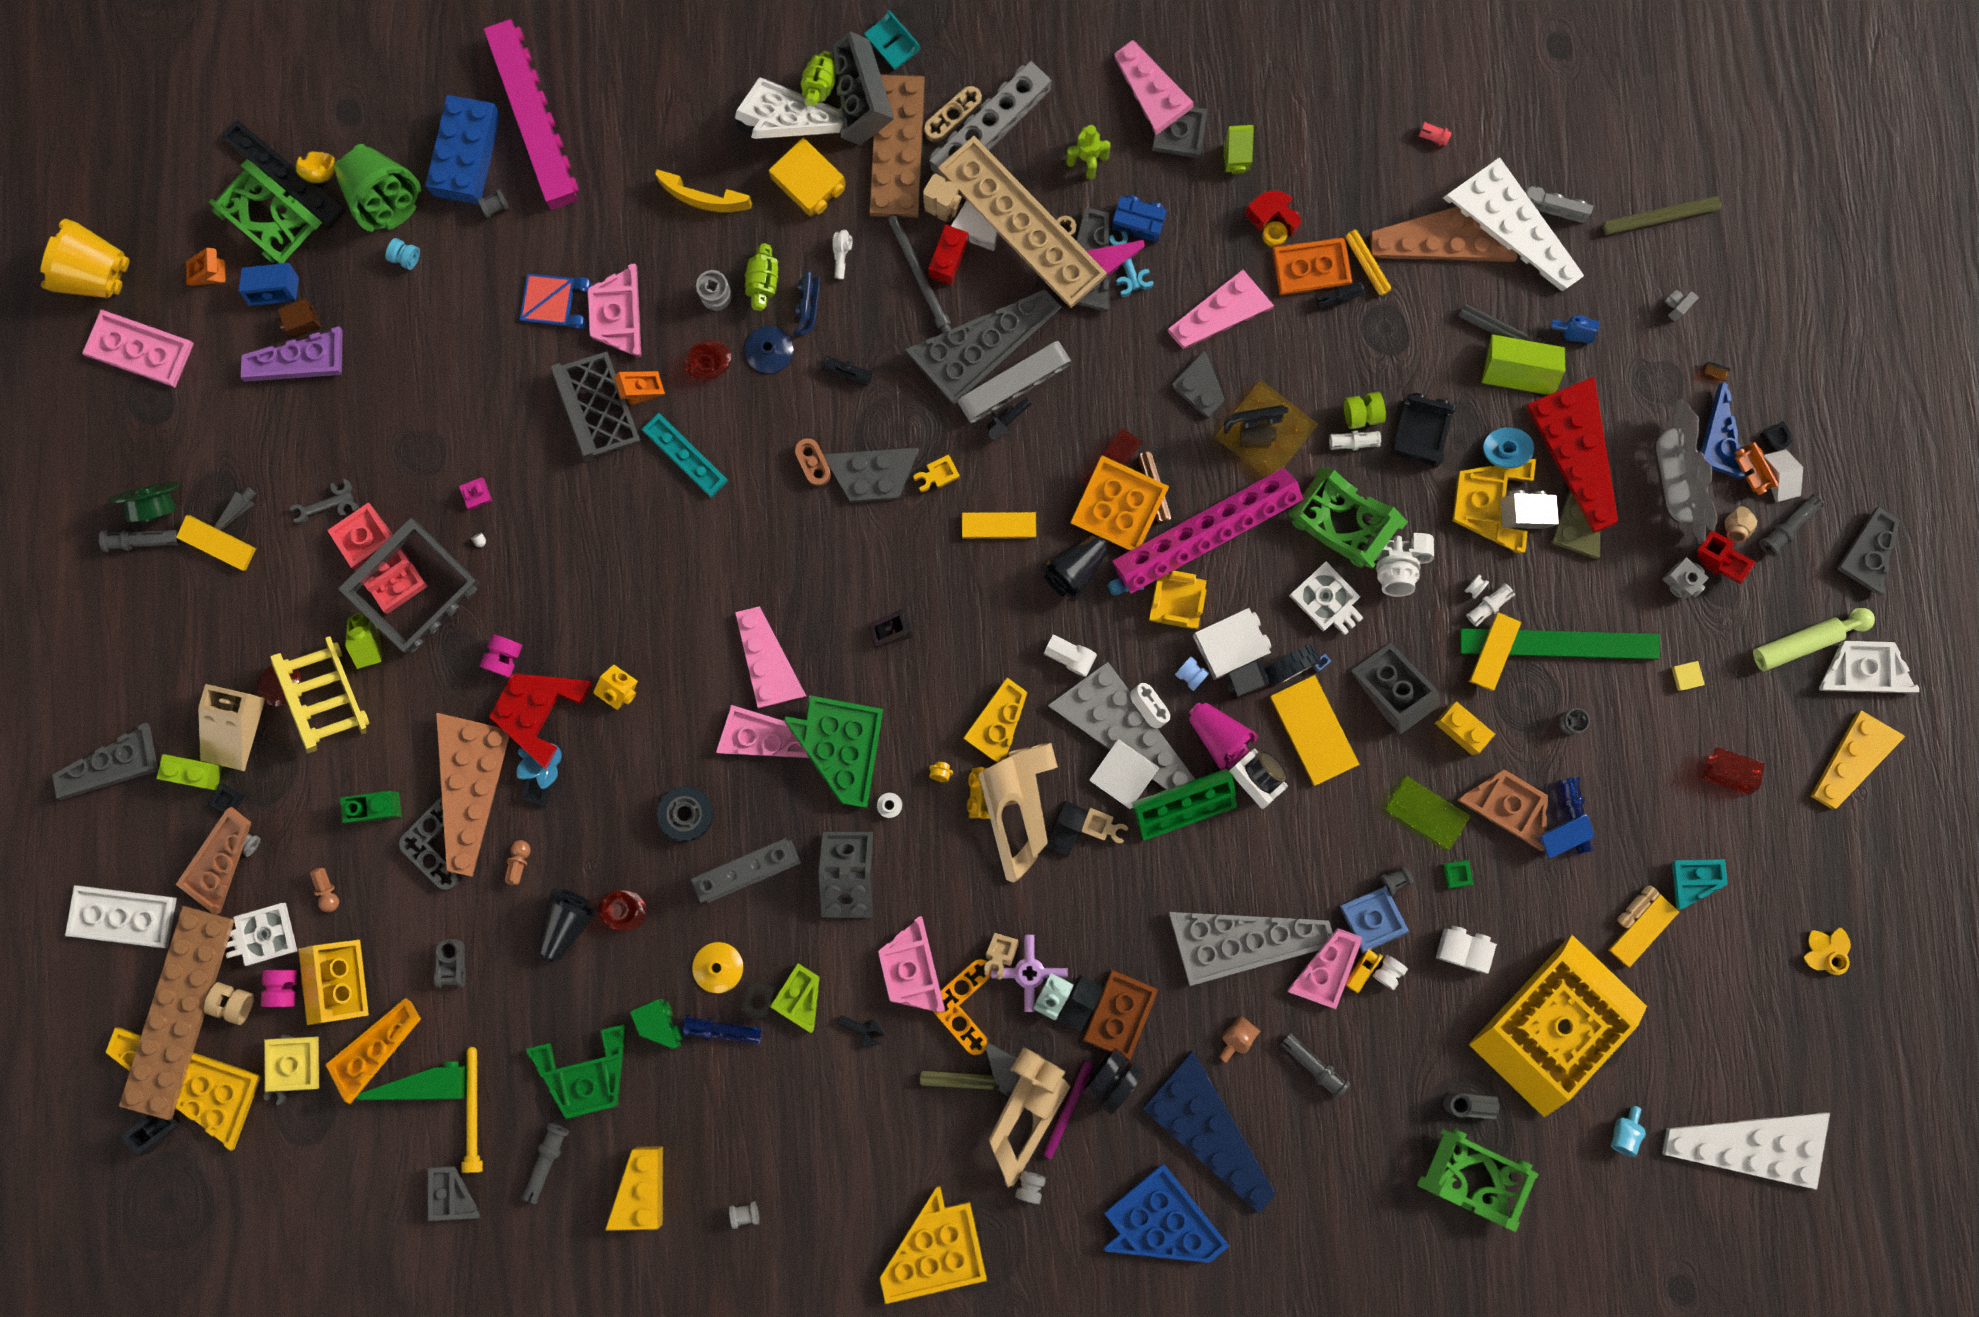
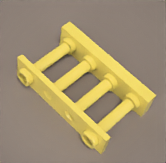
[270,637,369,754]

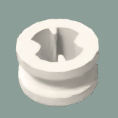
[1465,574,1489,599]

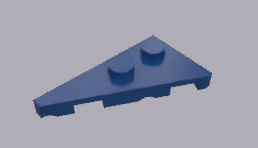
[1701,382,1745,479]

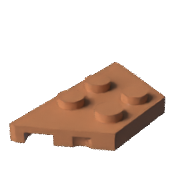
[1457,770,1548,851]

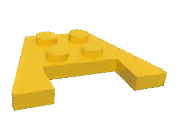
[1452,459,1536,554]

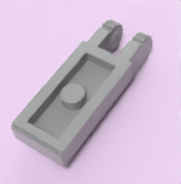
[1525,186,1593,223]

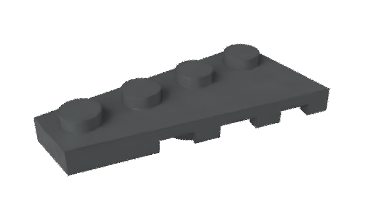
[1061,207,1109,312]
[52,722,158,800]

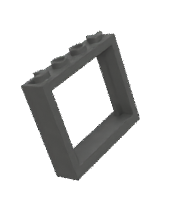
[338,518,479,653]

